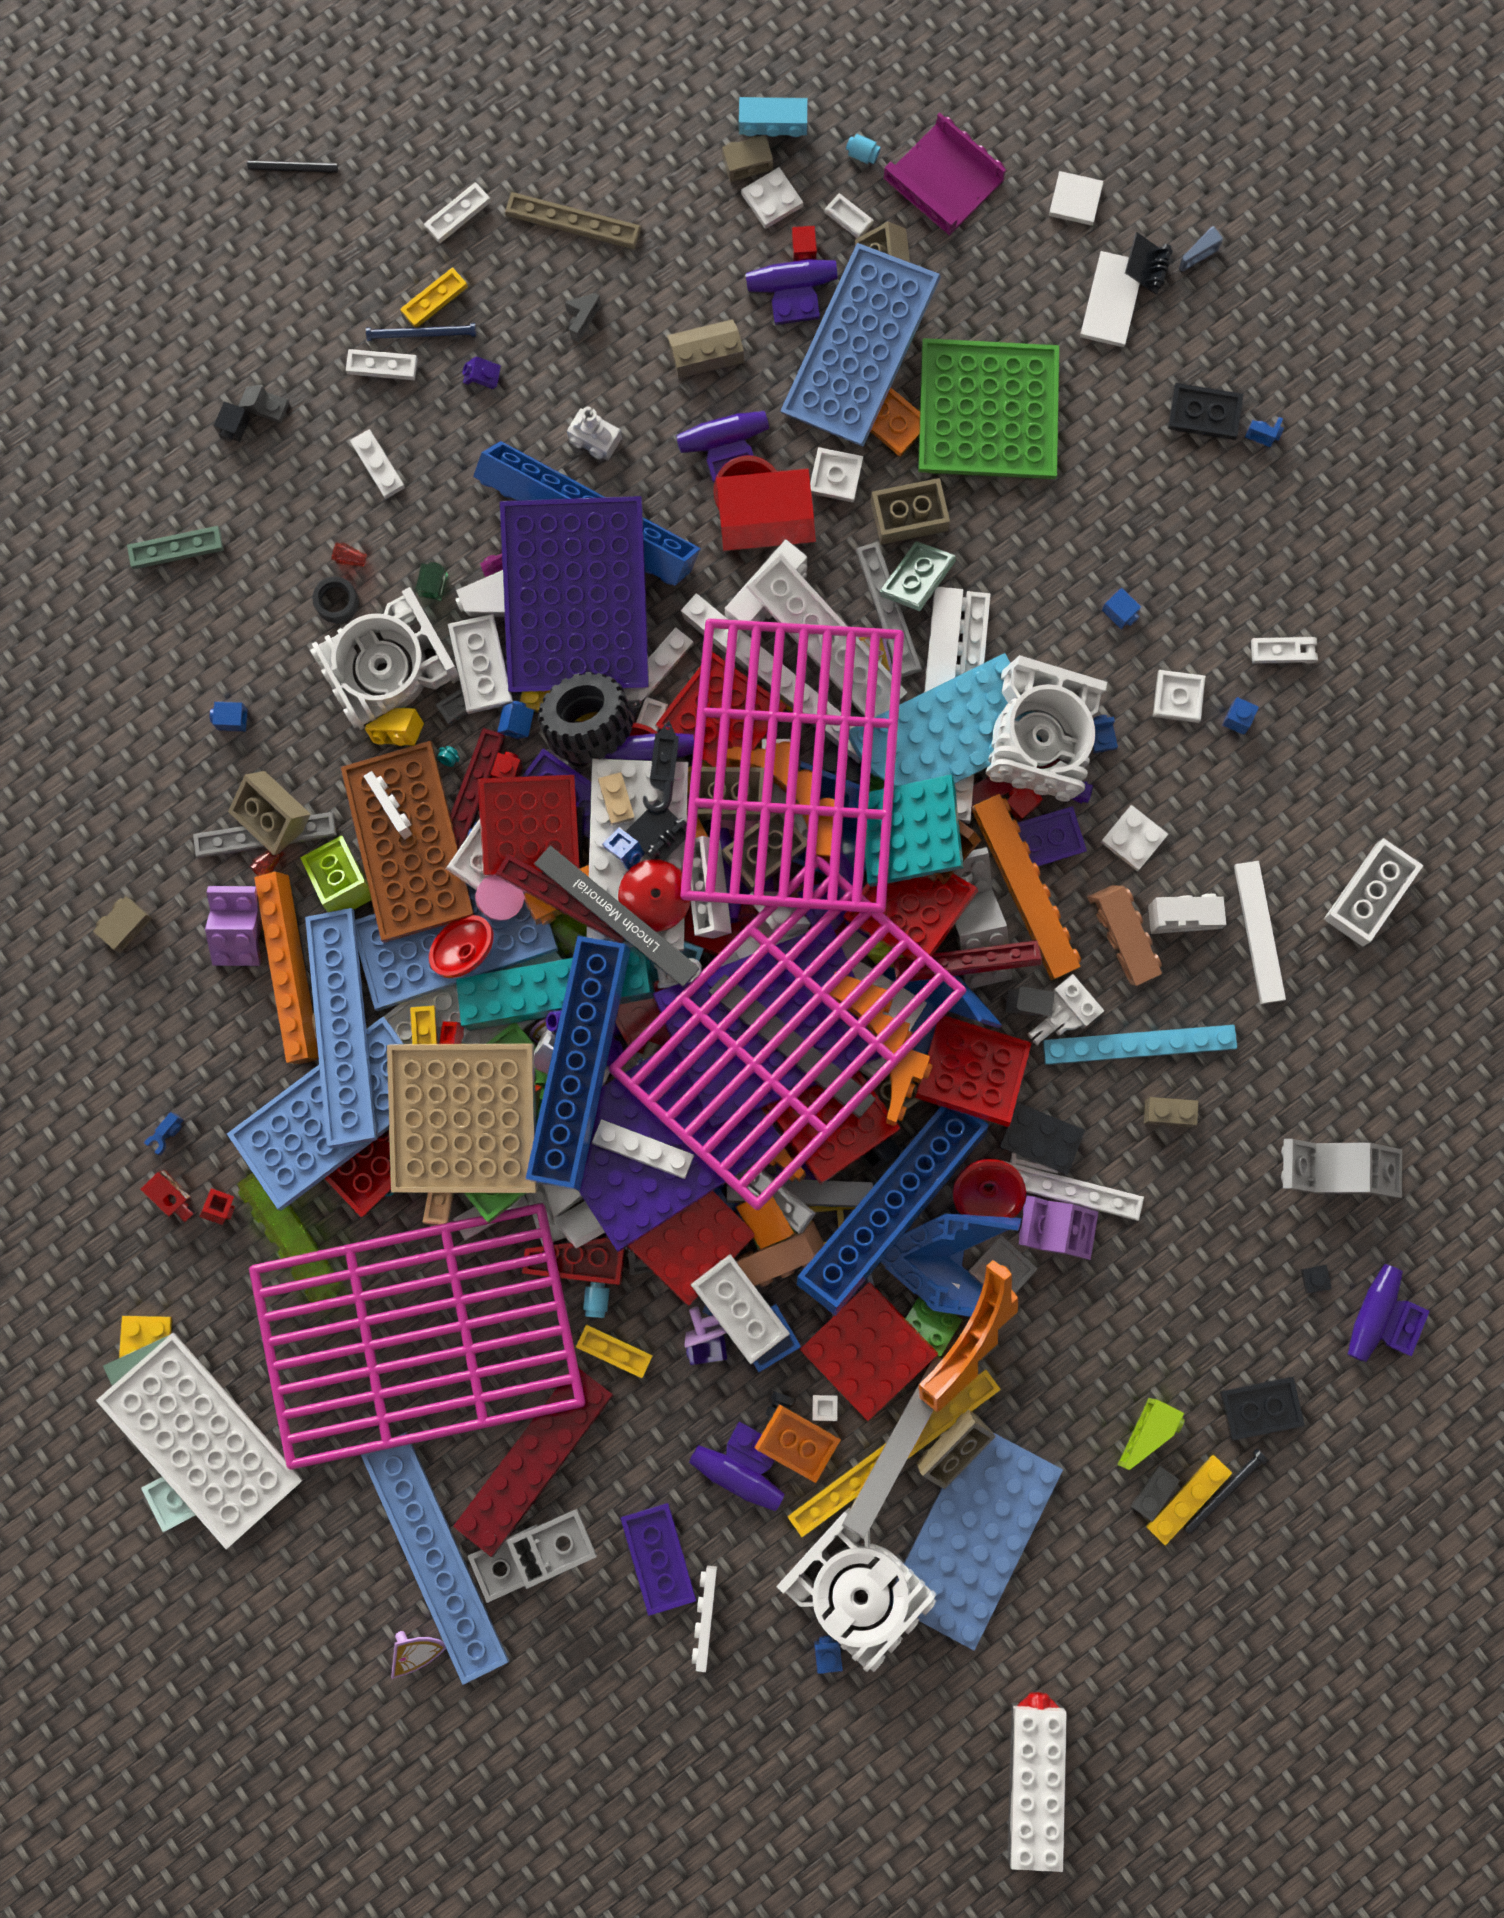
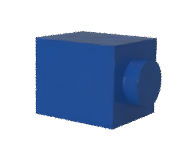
[1102,588,1141,630]
[1222,697,1259,735]
[497,701,534,739]
[210,702,248,732]

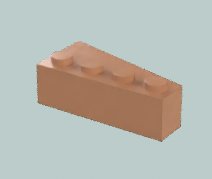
[1087,885,1162,986]
[734,1221,825,1287]

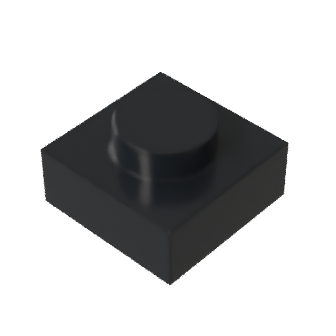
[1301,1265,1332,1293]

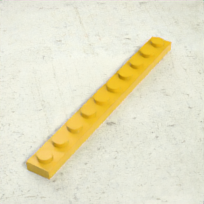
[787,1369,1001,1537]

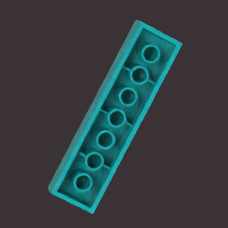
[456,947,655,1031]

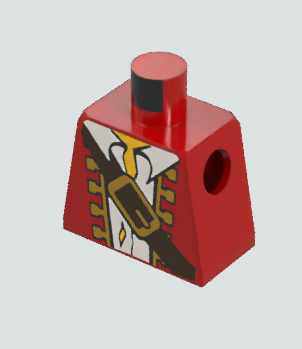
[140,1169,195,1222]

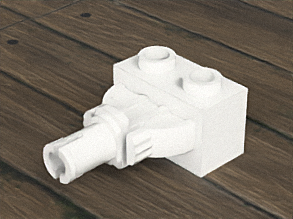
[567,407,622,461]
[1027,974,1104,1045]

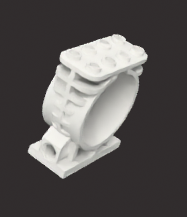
[310,587,460,730]
[986,655,1107,801]
[776,1508,936,1672]

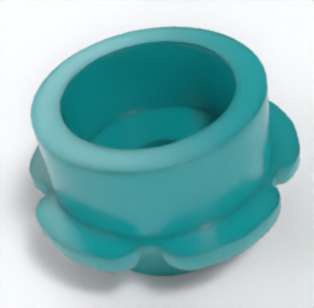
[437,746,460,767]

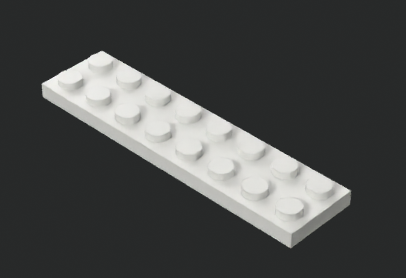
[746,554,907,717]

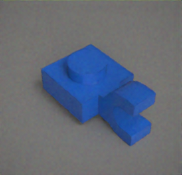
[144,1112,184,1156]

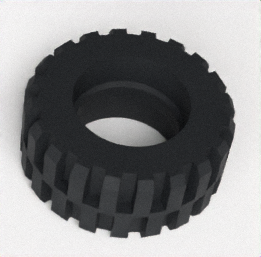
[538,672,634,763]

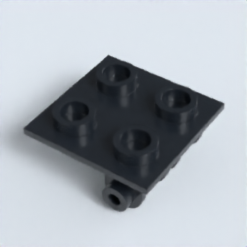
[1125,232,1173,295]
[625,800,687,861]

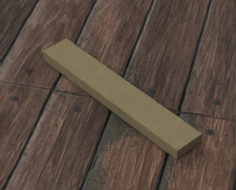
[505,192,641,250]

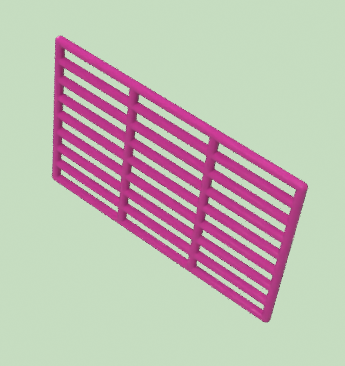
[680,619,904,913]
[609,856,966,1210]
[249,1203,585,1470]

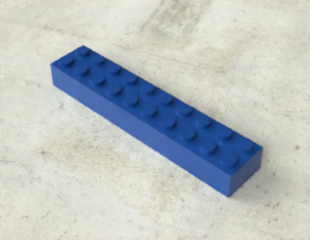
[473,441,701,585]
[525,936,631,1191]
[797,1106,989,1316]

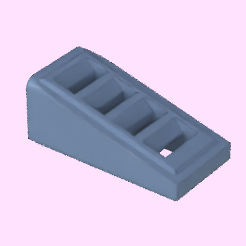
[1178,226,1223,272]

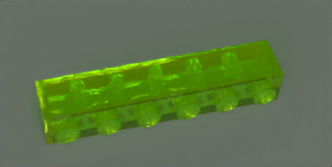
[237,1173,345,1303]

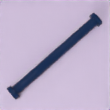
[366,323,477,341]

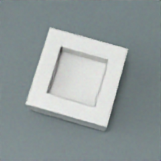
[812,1395,838,1421]

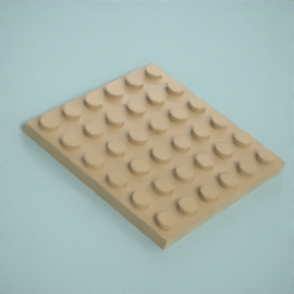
[387,1044,538,1193]

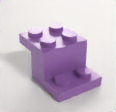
[205,886,262,966]
[1019,1196,1098,1260]

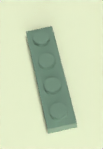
[127,526,224,570]

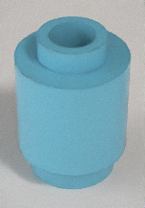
[846,134,881,164]
[583,1282,610,1318]

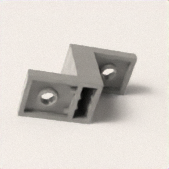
[952,848,1012,989]
[1281,1139,1402,1198]
[468,1509,597,1603]

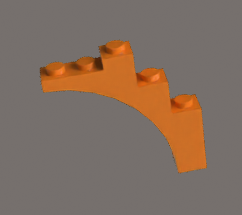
[726,741,835,864]
[829,972,933,1126]
[919,1260,1018,1413]

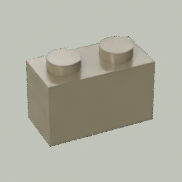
[722,135,773,182]
[93,896,153,953]
[1144,1097,1198,1127]

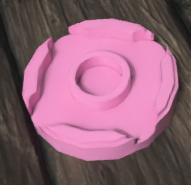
[475,875,524,921]

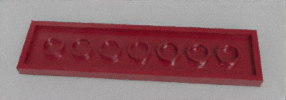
[453,1369,614,1557]

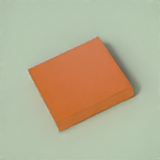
[736,1195,794,1249]

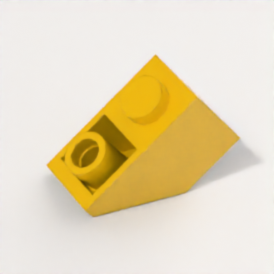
[365,708,424,746]

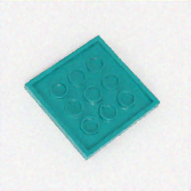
[865,774,964,887]

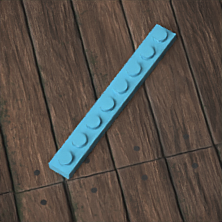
[1043,1025,1237,1065]

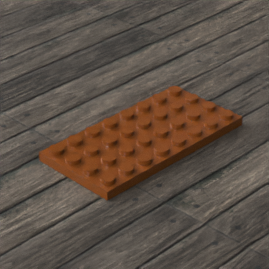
[341,741,475,943]

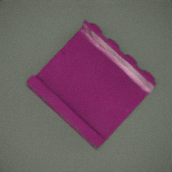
[883,112,1006,236]

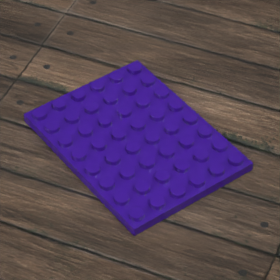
[500,496,649,692]
[653,924,883,1128]
[579,1048,780,1252]

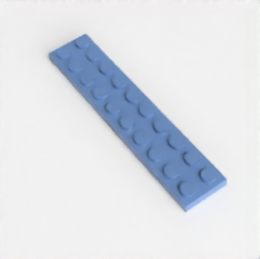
[305,908,377,1148]
[361,1432,509,1685]

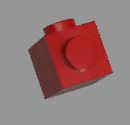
[491,752,523,778]
[1007,788,1043,822]
[199,1188,235,1225]

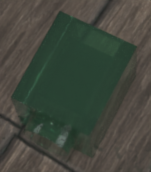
[415,562,448,601]

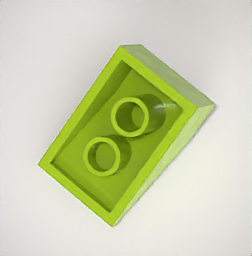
[300,835,372,912]
[1117,1398,1185,1470]

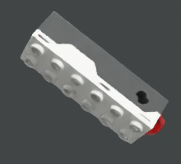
[1007,1692,1066,1872]

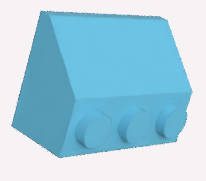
[739,97,808,137]

